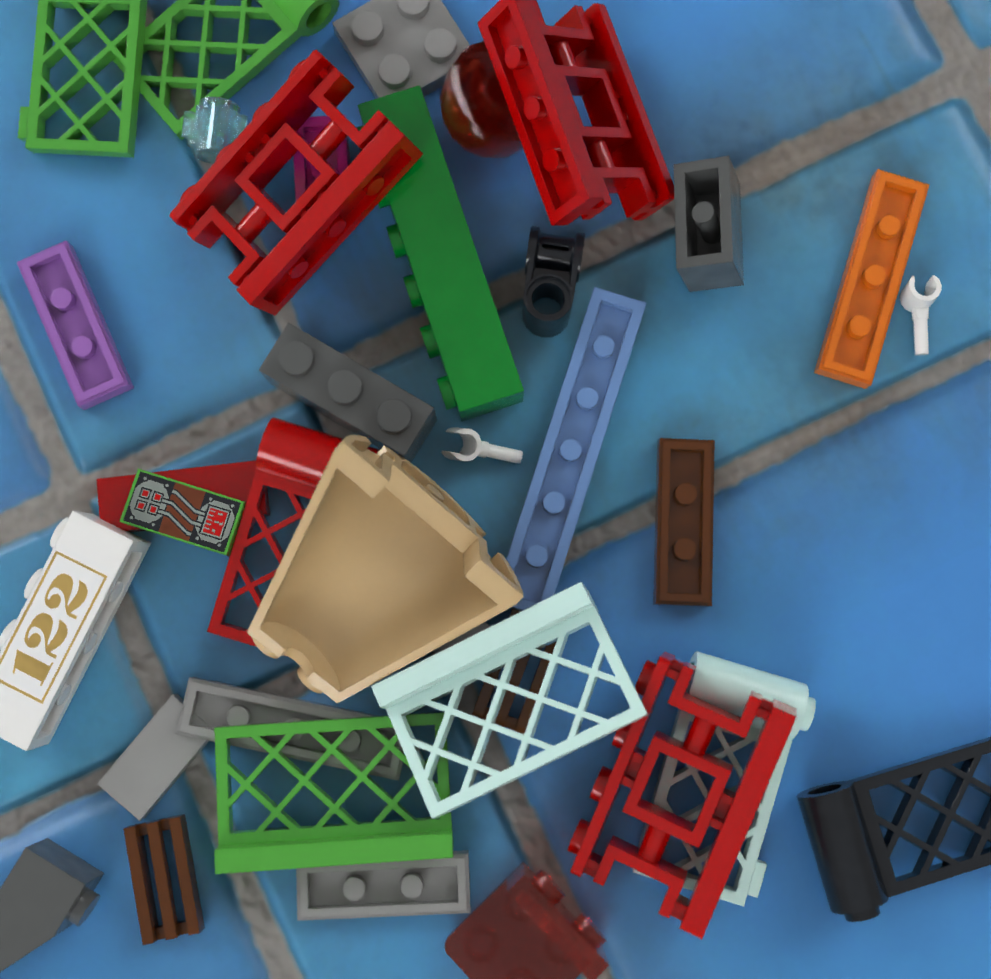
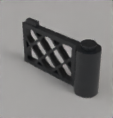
[796,737,991,922]

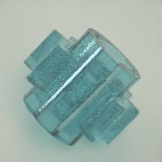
[181,97,248,164]

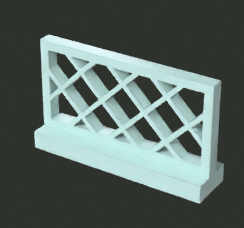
[371,582,648,819]

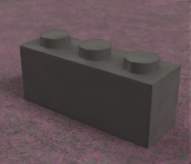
[259,322,437,462]

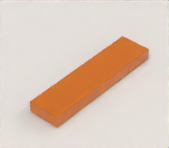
[814,169,929,389]

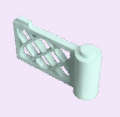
[632,651,816,907]

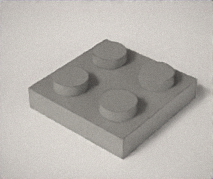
[332,0,477,99]

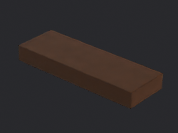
[653,438,715,607]

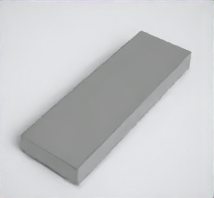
[296,850,471,921]

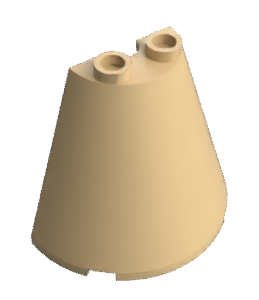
[247,435,524,704]

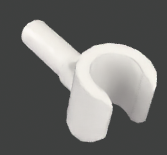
[900,275,942,355]
[442,427,523,464]

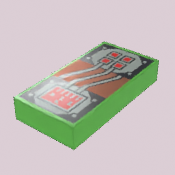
[119,469,246,557]

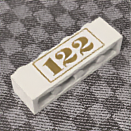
[0,511,151,751]

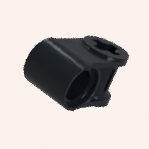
[522,226,585,337]

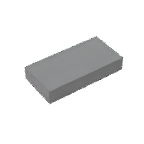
[97,694,212,821]

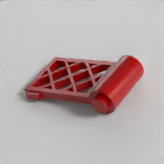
[207,417,379,656]

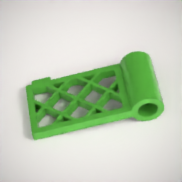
[18,0,147,158]
[113,0,339,140]

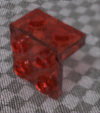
[445,861,609,979]

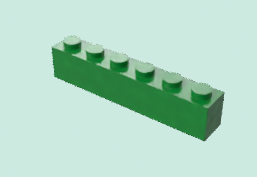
[357,85,524,422]

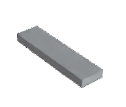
[176,677,411,781]

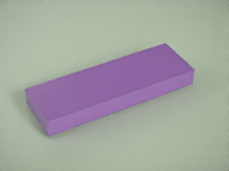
[17,240,134,410]

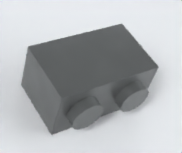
[673,155,744,292]

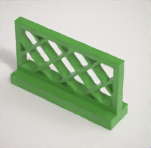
[214,712,454,874]

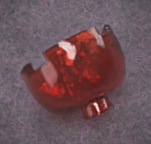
[439,41,524,159]

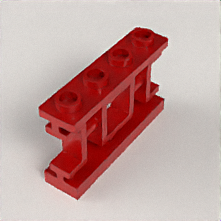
[477,0,674,226]
[169,50,423,316]
[567,652,797,939]

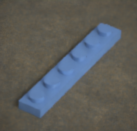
[506,287,647,611]

